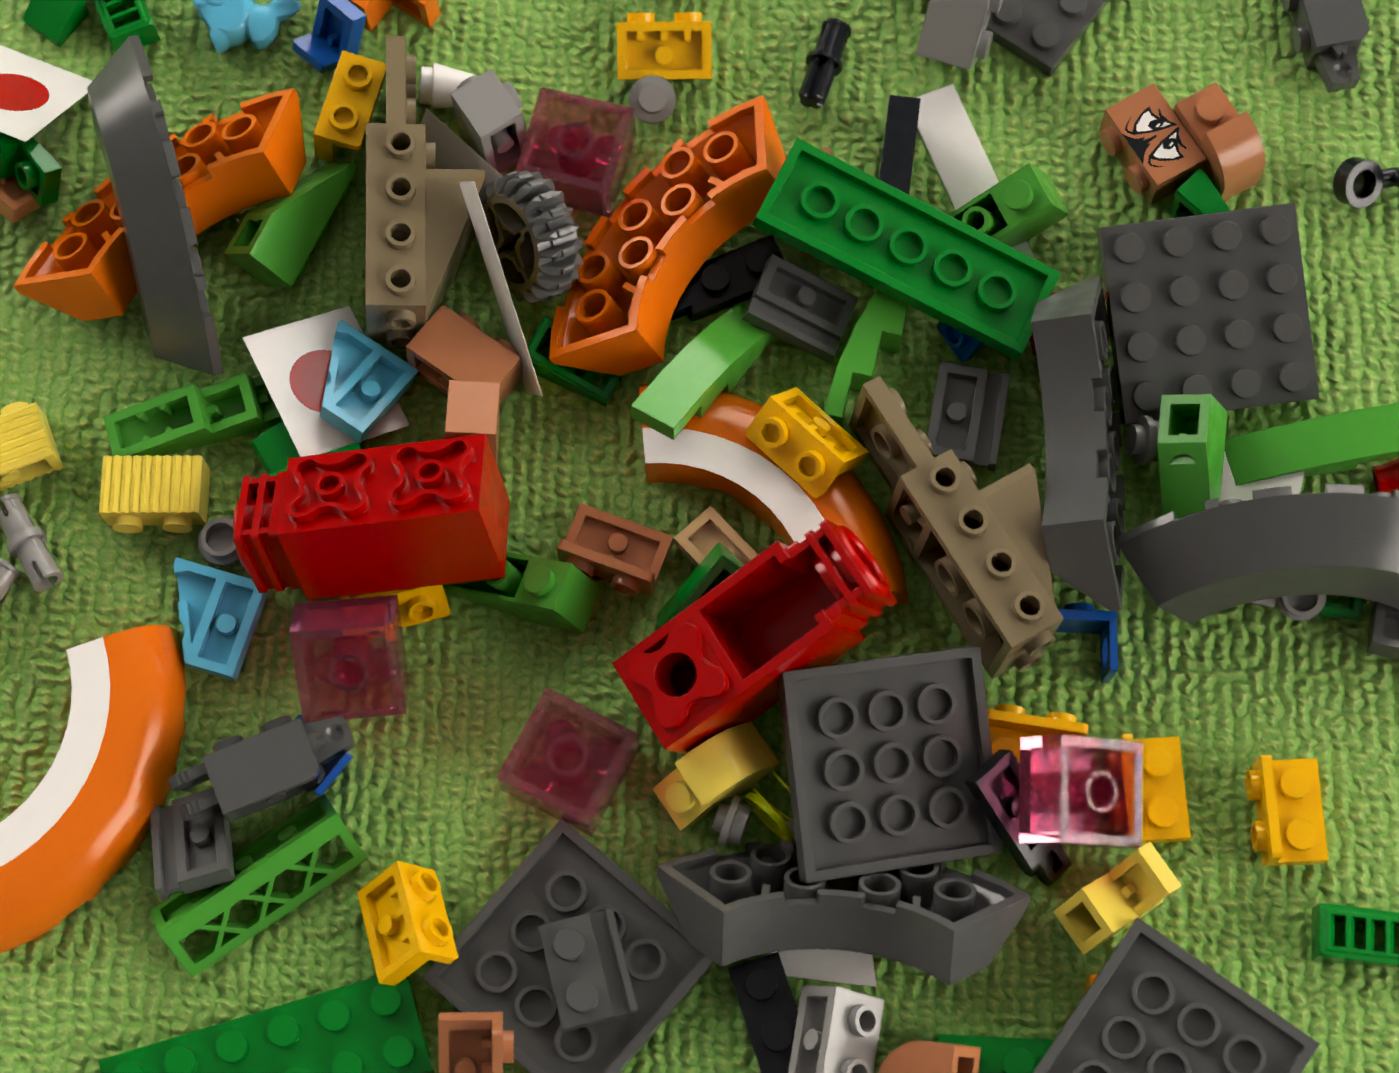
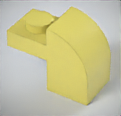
[653,722,780,831]
[1053,842,1182,955]

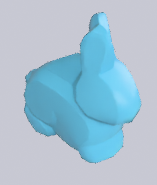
[193,0,301,55]

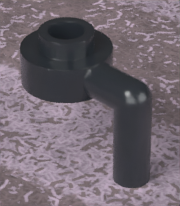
[1333,157,1399,208]

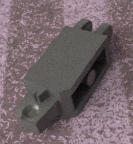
[1281,0,1370,92]
[169,715,356,822]

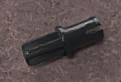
[799,18,852,109]

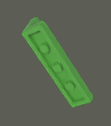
[149,794,368,978]

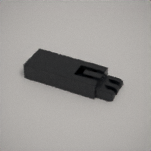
[879,95,921,194]

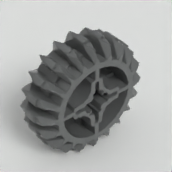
[479,170,583,304]

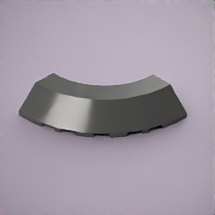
[87,35,223,376]
[1031,276,1125,611]
[1117,484,1399,624]
[657,839,1031,986]

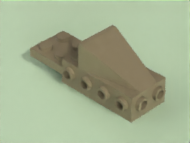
[365,35,485,349]
[849,376,1064,679]

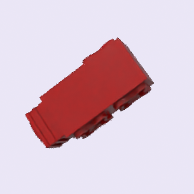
[233,434,510,600]
[612,519,898,754]

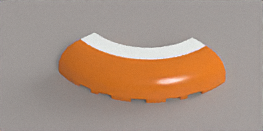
[639,384,909,604]
[0,625,187,953]

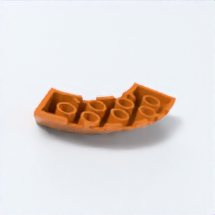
[13,88,306,321]
[549,95,786,376]

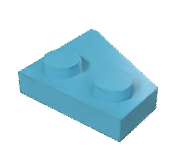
[319,319,419,444]
[173,557,270,682]

